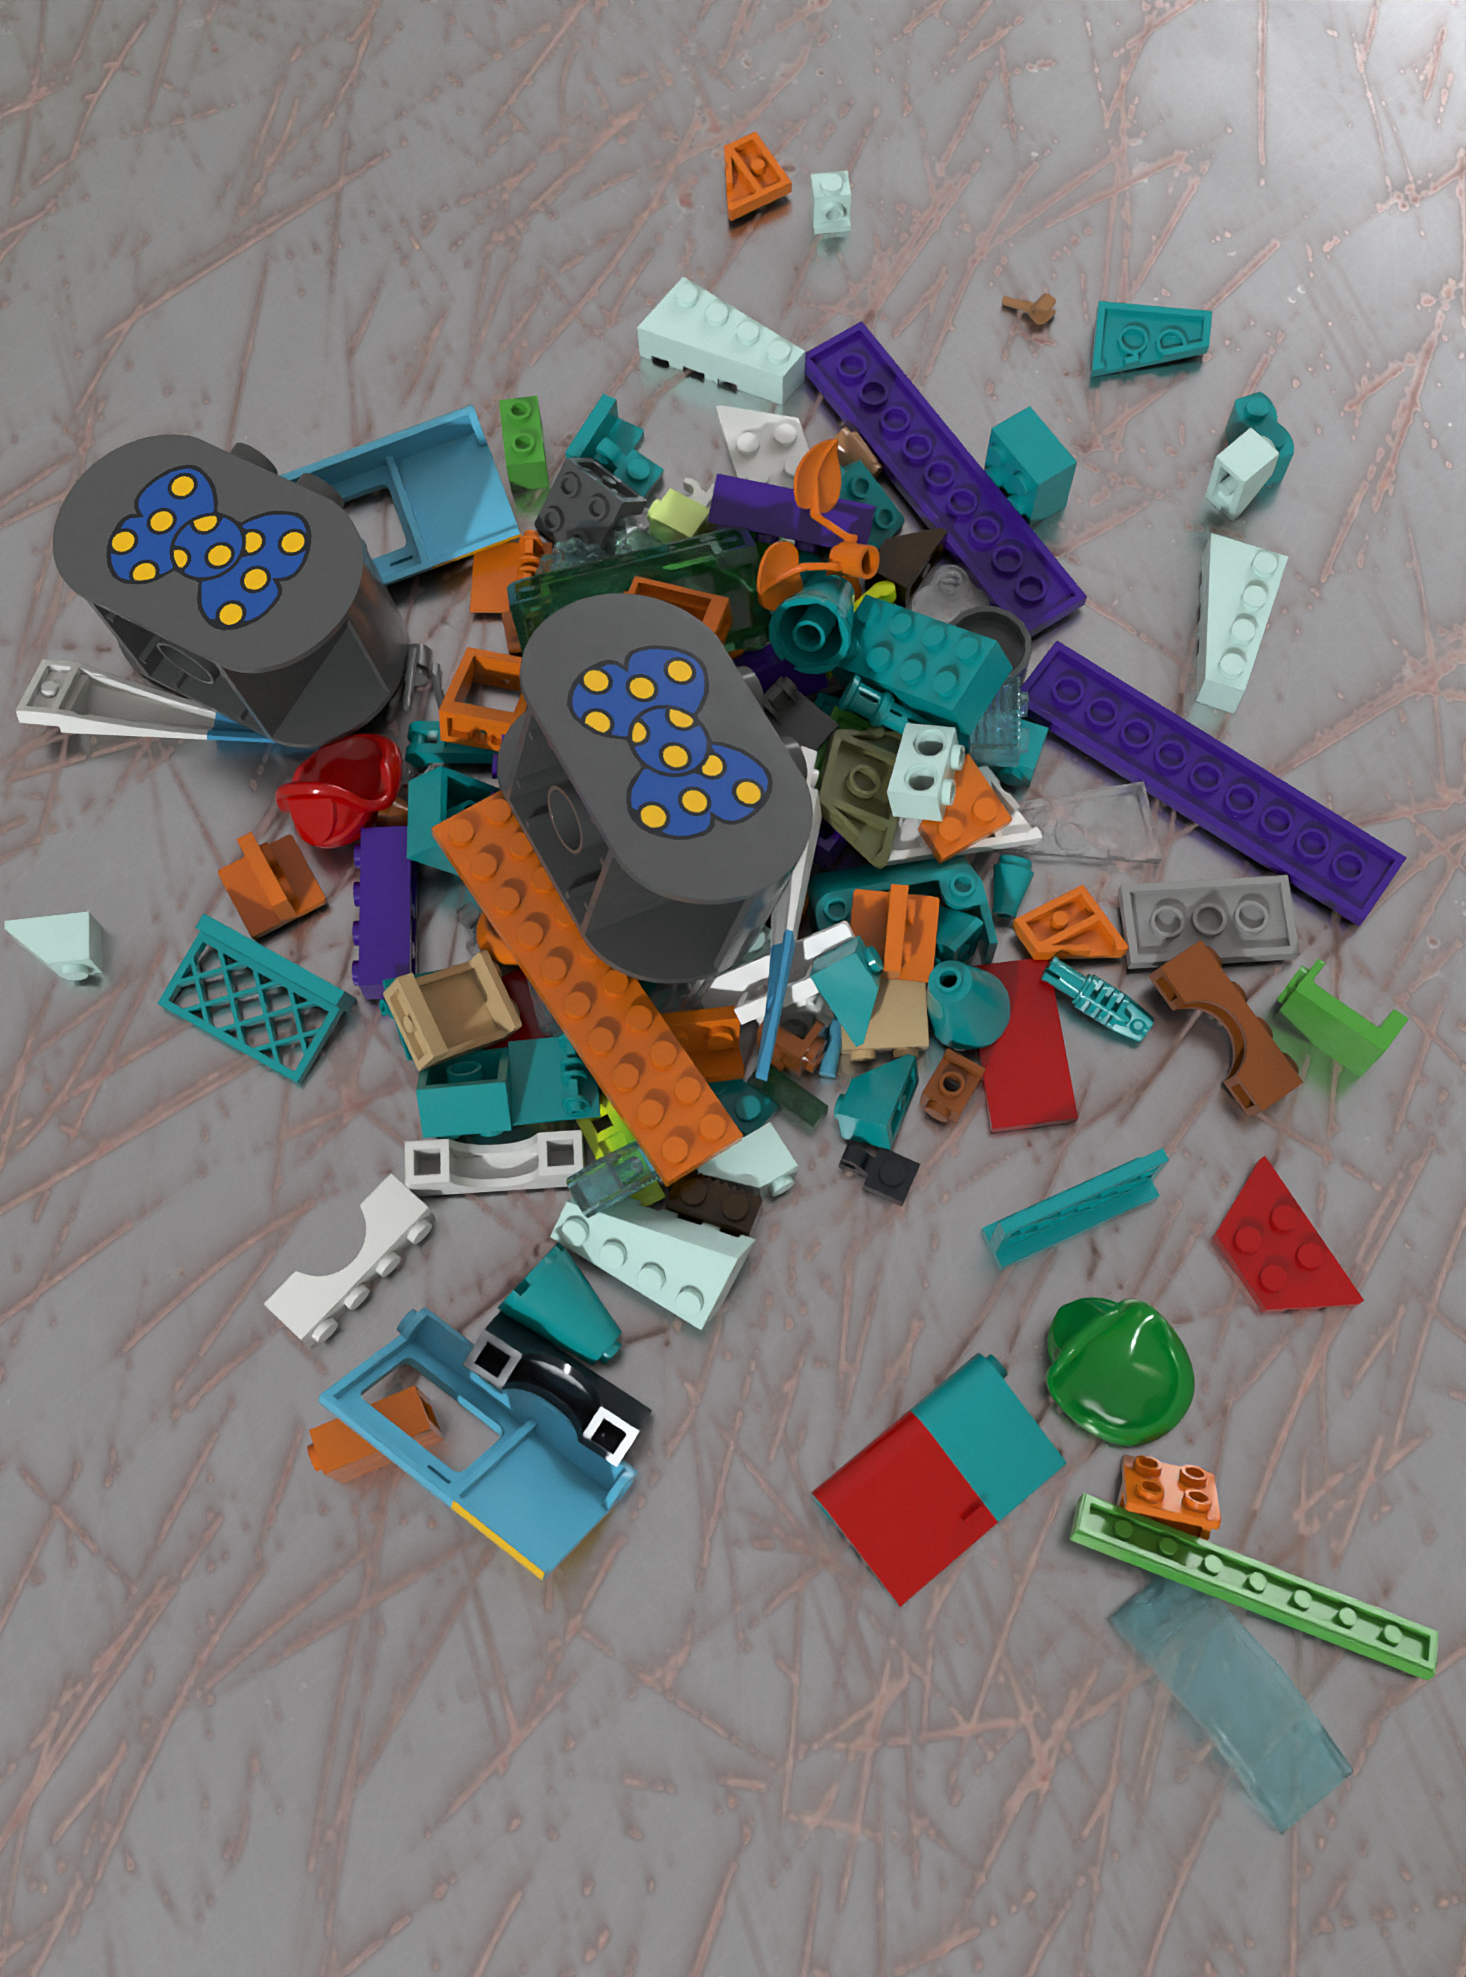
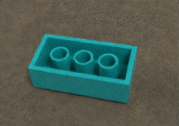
[831,595,1013,736]

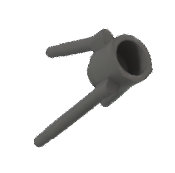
[386,644,445,723]

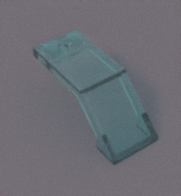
[1110,1576,1353,1835]

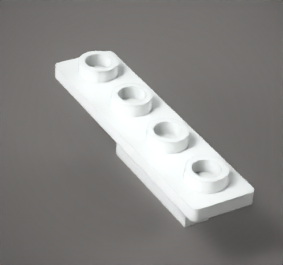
[695,921,855,1024]

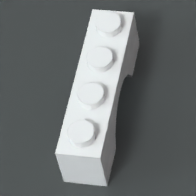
[405,1130,588,1197]
[264,1173,435,1347]

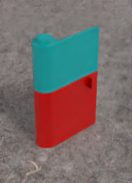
[810,1353,1067,1607]

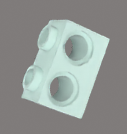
[887,723,965,822]

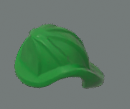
[1046,1297,1195,1446]

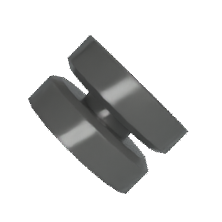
[949,606,1032,711]

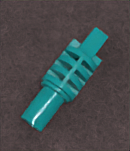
[1040,956,1154,1042]

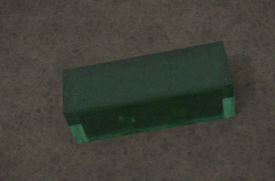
[747,1065,829,1134]

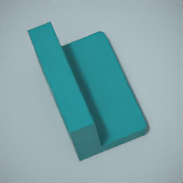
[565,394,644,474]

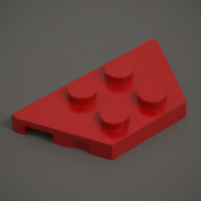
[1212,1156,1364,1313]

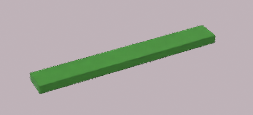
[1069,1492,1439,1681]

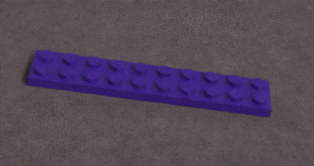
[805,321,1087,637]
[1010,640,1407,927]

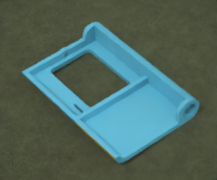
[279,404,521,586]
[318,1307,639,1581]

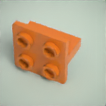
[218,832,327,939]
[850,884,940,983]
[661,1005,745,1083]
[1117,1455,1221,1541]

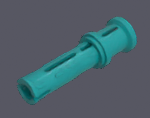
[838,675,963,745]

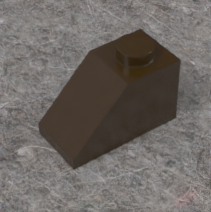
[864,528,948,608]

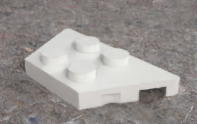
[716,405,809,489]
[886,766,1042,866]

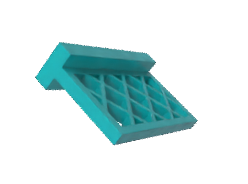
[157,913,357,1084]
[981,1148,1169,1271]

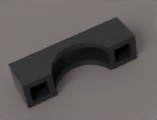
[462,1311,652,1467]

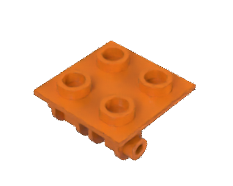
[470,530,553,613]

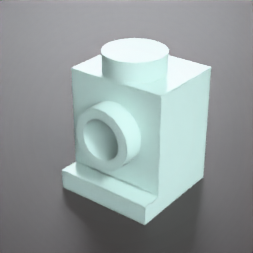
[810,171,851,235]

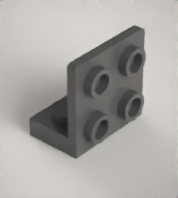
[534,458,648,568]

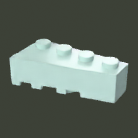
[637,277,805,405]
[1195,533,1289,714]
[550,1184,756,1330]

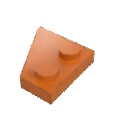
[724,131,792,221]
[917,753,1012,864]
[1011,885,1129,960]

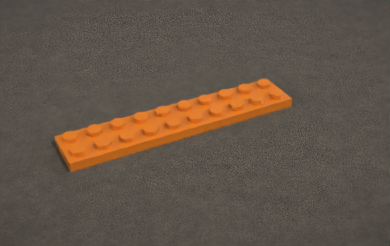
[431,790,743,1187]

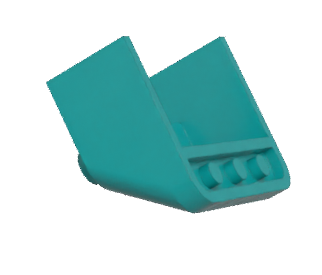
[807,855,998,965]

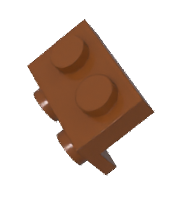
[756,1020,827,1080]

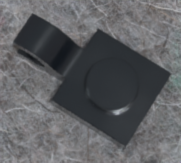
[839,1143,920,1206]

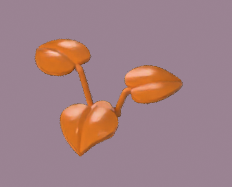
[757,439,880,611]

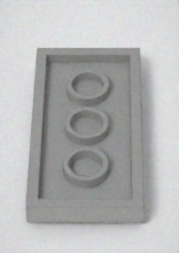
[1118,875,1300,969]

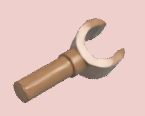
[1002,293,1056,325]

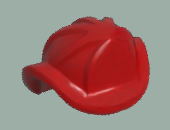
[275,733,403,849]

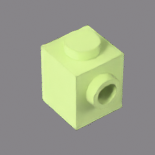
[647,488,710,560]

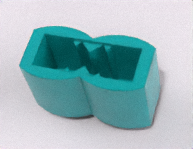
[1225,391,1294,487]

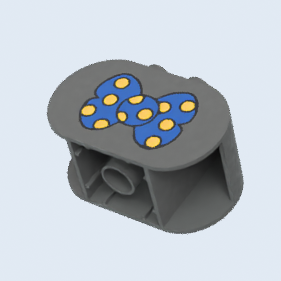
[53,434,408,748]
[496,593,813,984]

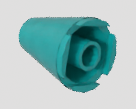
[769,575,855,674]
[927,960,1011,1051]
[497,1242,622,1365]

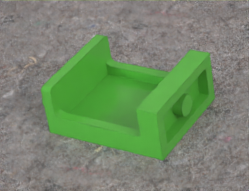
[1274,958,1409,1077]

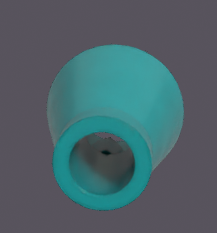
[991,855,1034,919]

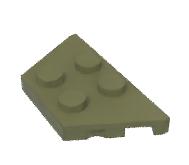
[817,727,903,870]

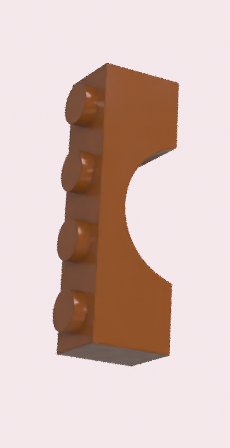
[1148,940,1304,1117]

